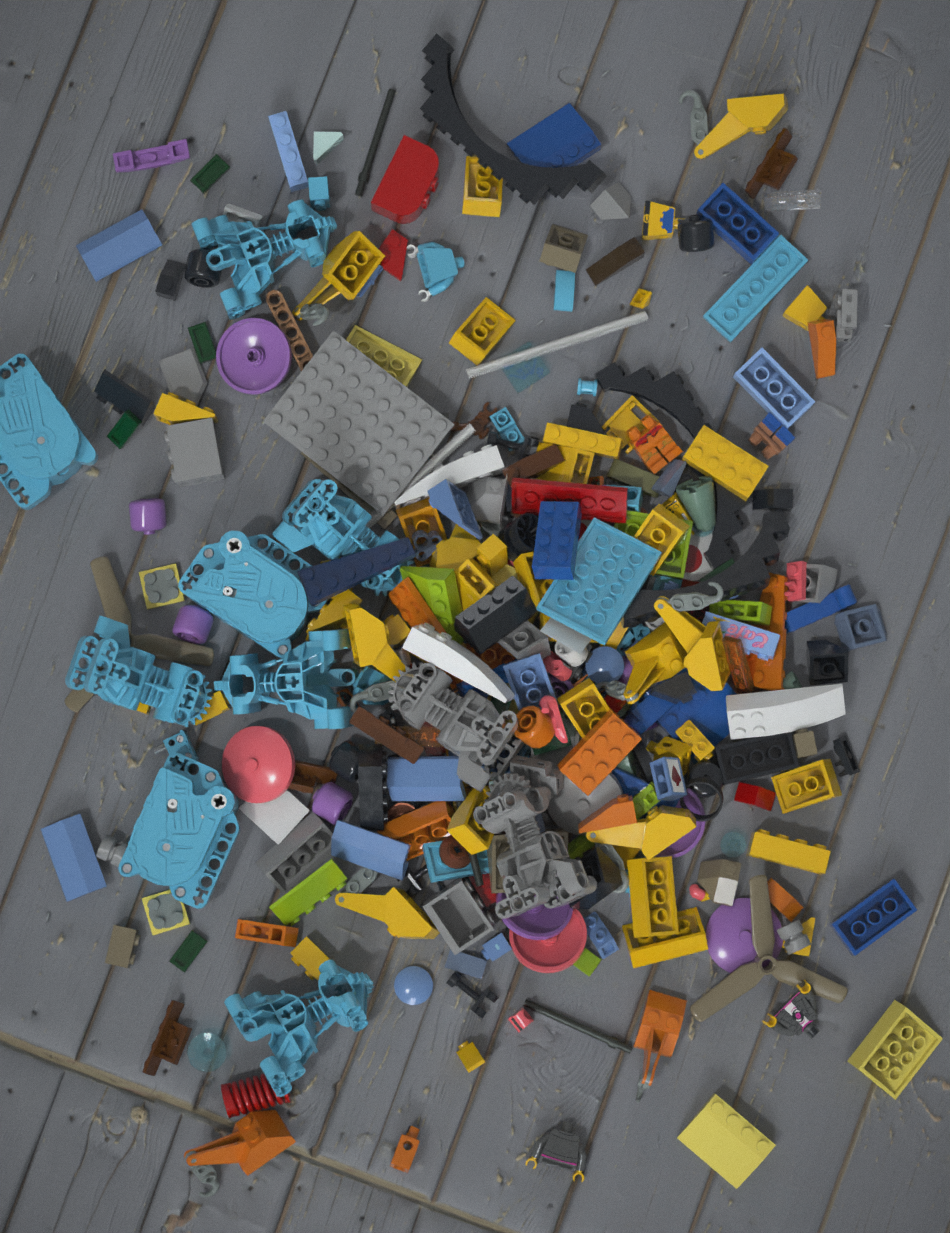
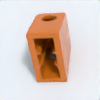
[390,1126,420,1173]

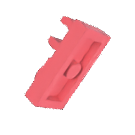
[784,561,807,602]

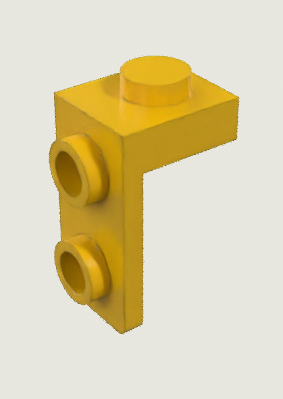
[194,691,230,726]
[675,720,715,762]

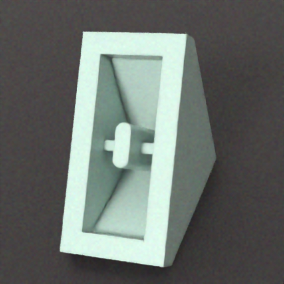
[313,131,344,165]

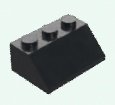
[94,369,156,426]
[569,847,623,910]

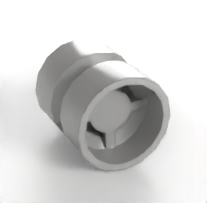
[96,834,128,867]
[777,919,811,955]

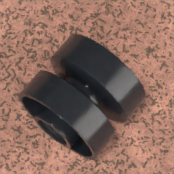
[498,513,539,562]

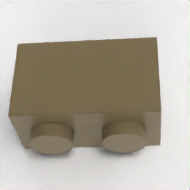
[792,728,818,759]
[105,925,141,968]

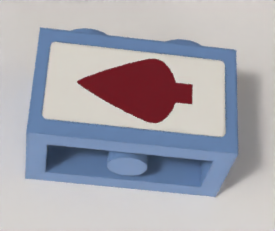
[650,757,687,801]

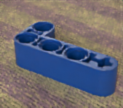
[785,584,858,634]

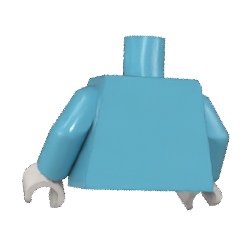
[407,242,464,302]

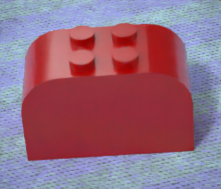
[371,135,439,224]

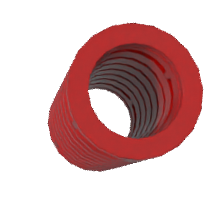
[221,1073,291,1118]

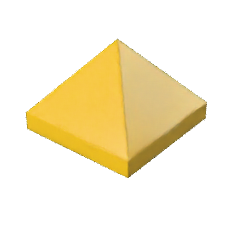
[630,288,652,309]

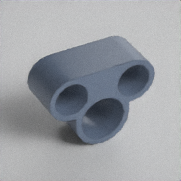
[412,530,442,561]

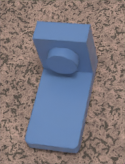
[583,912,619,959]

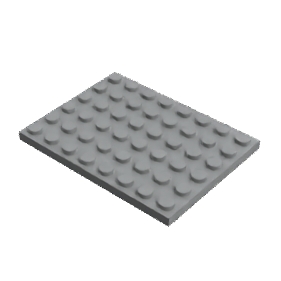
[263,330,455,515]

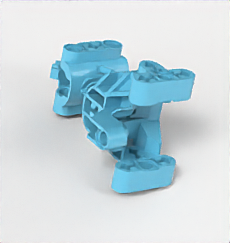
[191,200,337,320]
[272,479,414,596]
[65,615,212,727]
[214,629,359,729]
[224,959,374,1097]

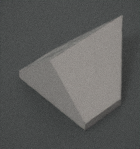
[590,182,631,220]

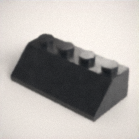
[454,576,537,655]

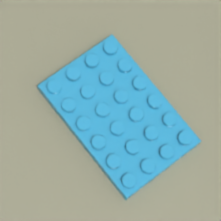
[537,517,662,646]

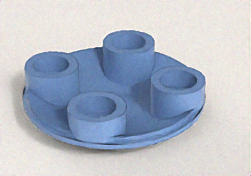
[586,646,624,684]
[394,966,433,1005]

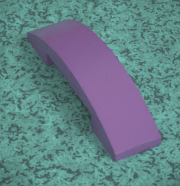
[113,139,190,173]

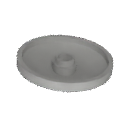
[547,772,623,836]

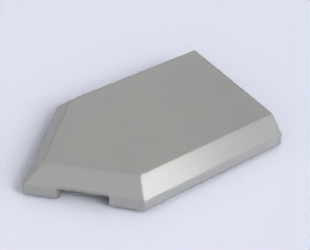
[159,348,208,406]

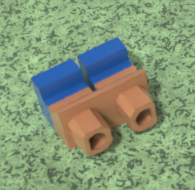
[748,412,795,460]

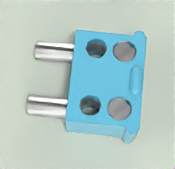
[154,730,199,768]

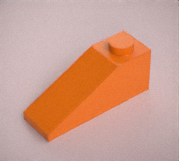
[807,319,836,379]
[578,794,637,833]
[235,919,299,947]

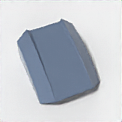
[834,604,887,651]

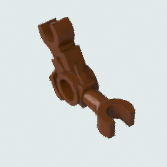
[450,402,497,440]

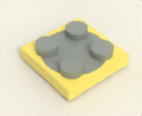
[139,564,185,610]
[142,890,190,936]

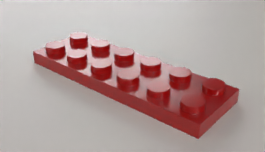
[512,478,628,523]

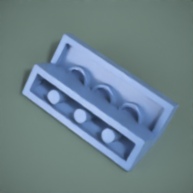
[76,209,162,282]
[387,756,467,801]
[40,814,107,902]
[331,820,411,881]

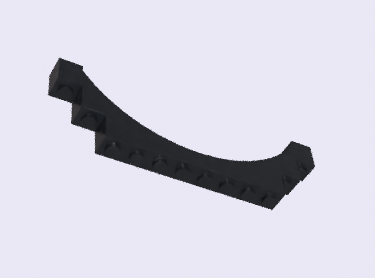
[420,33,606,205]
[595,362,754,571]
[620,509,790,628]

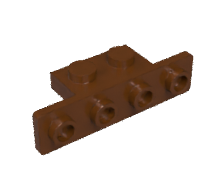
[745,128,798,199]
[349,706,424,764]
[288,760,337,794]
[142,1000,192,1076]

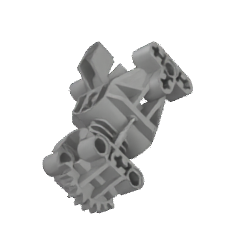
[388,662,524,792]
[473,773,597,919]

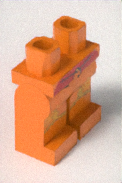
[626,415,683,474]

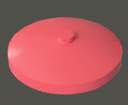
[222,726,295,803]
[509,908,587,973]

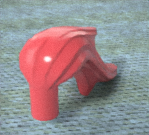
[539,695,568,743]

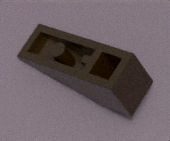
[585,237,645,286]

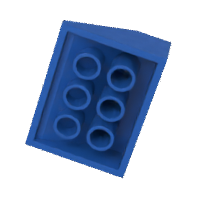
[507,103,601,168]
[656,682,737,764]

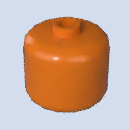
[514,706,555,748]

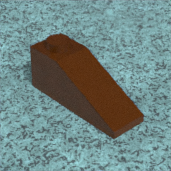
[502,444,565,487]

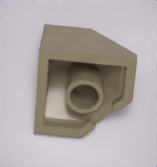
[697,859,741,907]

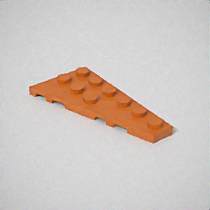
[733,572,788,691]

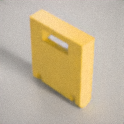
[602,395,660,454]

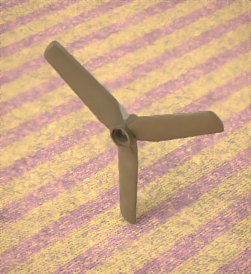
[64,556,214,712]
[690,875,848,1022]

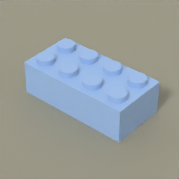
[733,348,815,430]

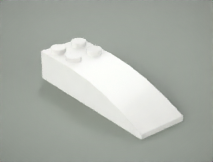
[394,444,504,509]
[402,623,516,703]
[726,684,846,739]

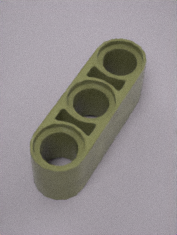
[606,459,659,498]

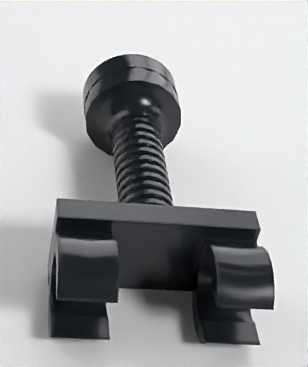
[486,431,540,461]
[397,865,428,897]
[446,971,499,1019]

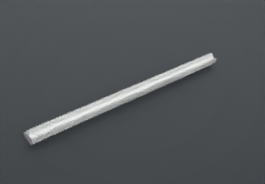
[466,311,648,379]
[366,423,476,529]

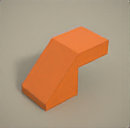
[767,878,804,922]

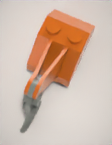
[633,990,687,1103]
[184,1110,296,1198]

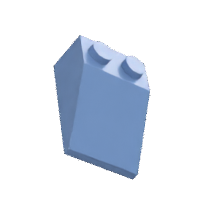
[427,479,483,540]
[503,653,559,711]

